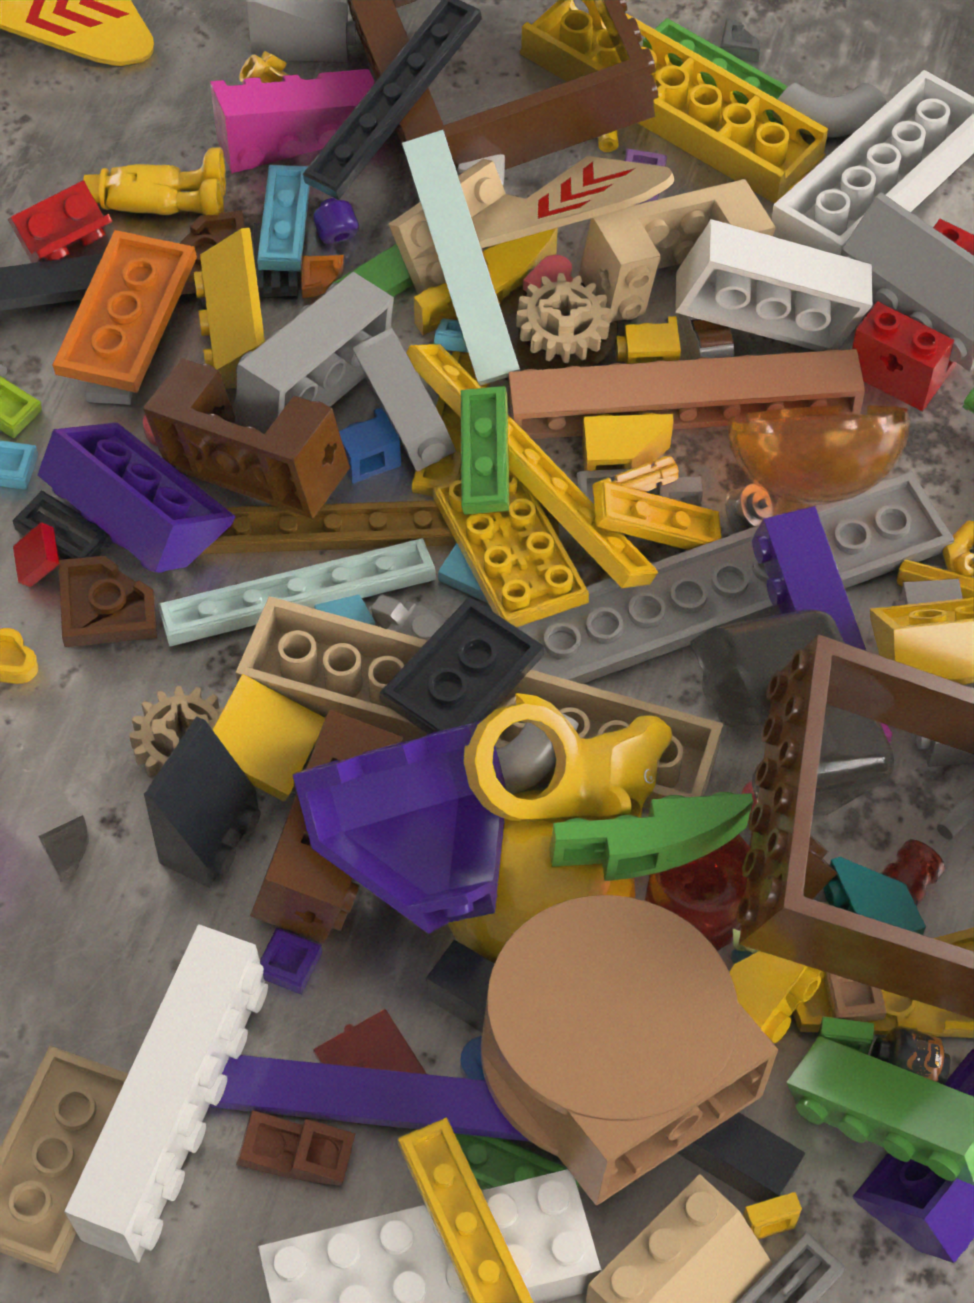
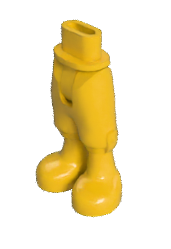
[83,147,226,215]

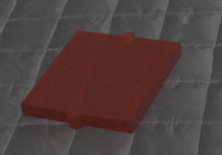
[313,1009,427,1125]

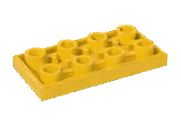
[433,470,589,627]

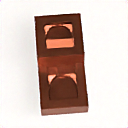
[236,1110,356,1185]

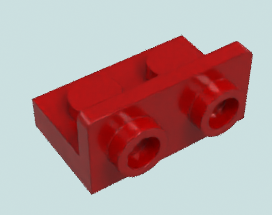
[8,180,113,263]

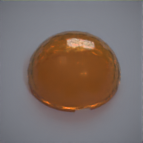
[727,405,910,505]

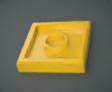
[213,674,325,802]

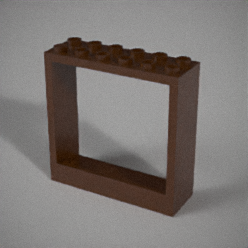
[347,0,659,174]
[736,634,974,1019]

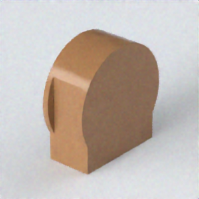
[481,895,778,1206]

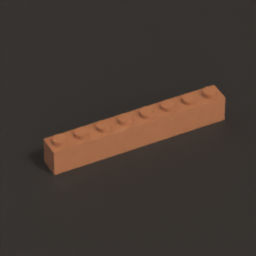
[508,349,865,439]

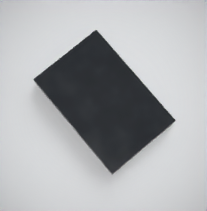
[379,596,545,734]

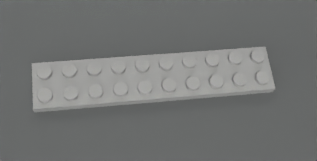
[517,471,955,684]

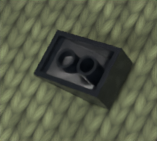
[144,716,261,888]

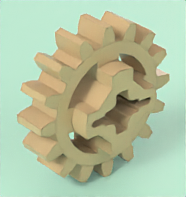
[516,273,611,363]
[129,686,224,778]

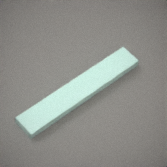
[402,130,520,386]
[157,538,436,647]

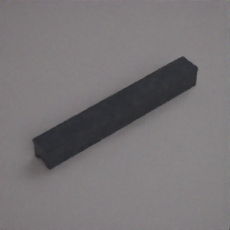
[426,939,806,1203]

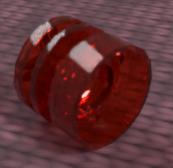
[644,834,751,951]

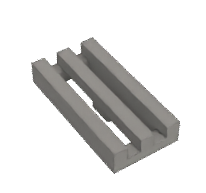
[736,1231,846,1303]

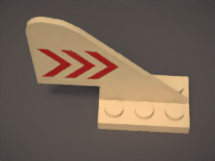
[389,156,675,295]

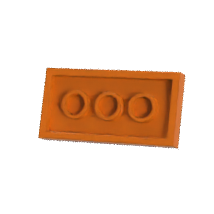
[52,230,197,393]

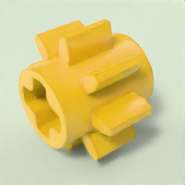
[239,51,289,83]

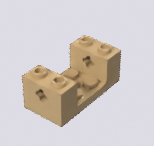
[579,179,776,323]

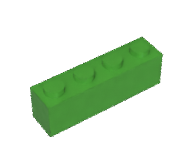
[786,1036,974,1185]

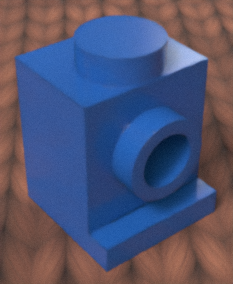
[339,407,401,484]

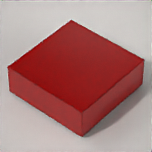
[13,523,59,587]

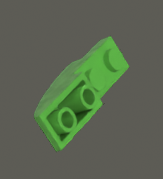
[549,792,753,881]

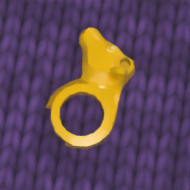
[464,693,672,822]

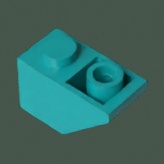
[823,857,926,935]

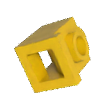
[615,316,681,364]

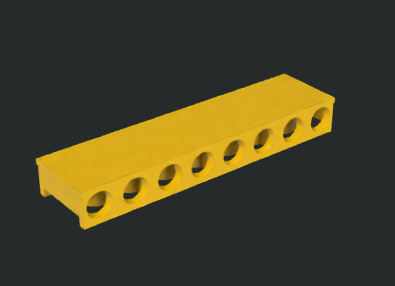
[520,0,828,204]

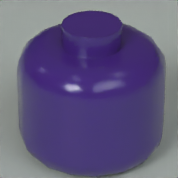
[313,198,359,244]

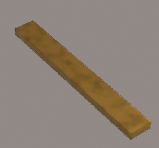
[201,499,559,554]

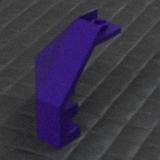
[292,720,507,934]

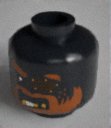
[870,1026,951,1085]

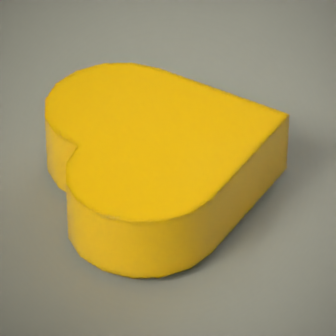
[0,628,39,684]

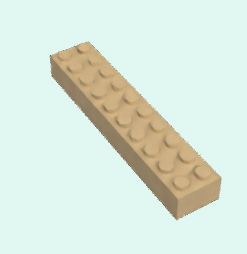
[235,596,723,810]

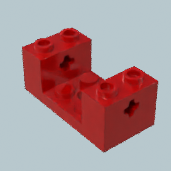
[852,219,974,412]

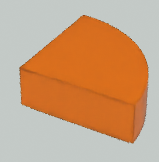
[301,255,344,298]

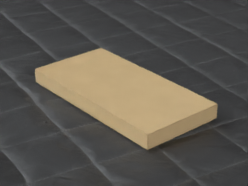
[0,1046,128,1274]

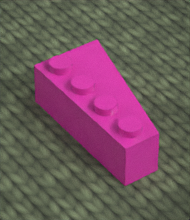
[210,69,375,174]

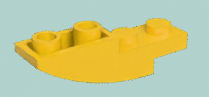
[414,227,558,335]

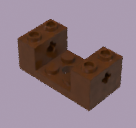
[143,358,350,519]
[250,709,403,944]

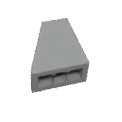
[246,0,356,62]
[352,327,456,472]

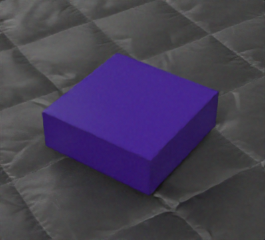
[260,928,322,995]

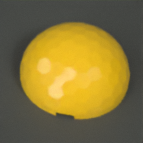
[448,790,636,964]

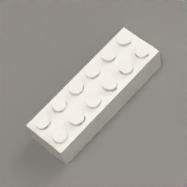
[772,70,974,256]
[64,924,268,1263]
[258,1169,601,1303]

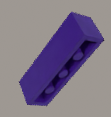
[752,506,867,653]

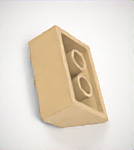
[586,1174,773,1303]

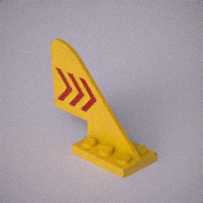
[0,0,154,66]

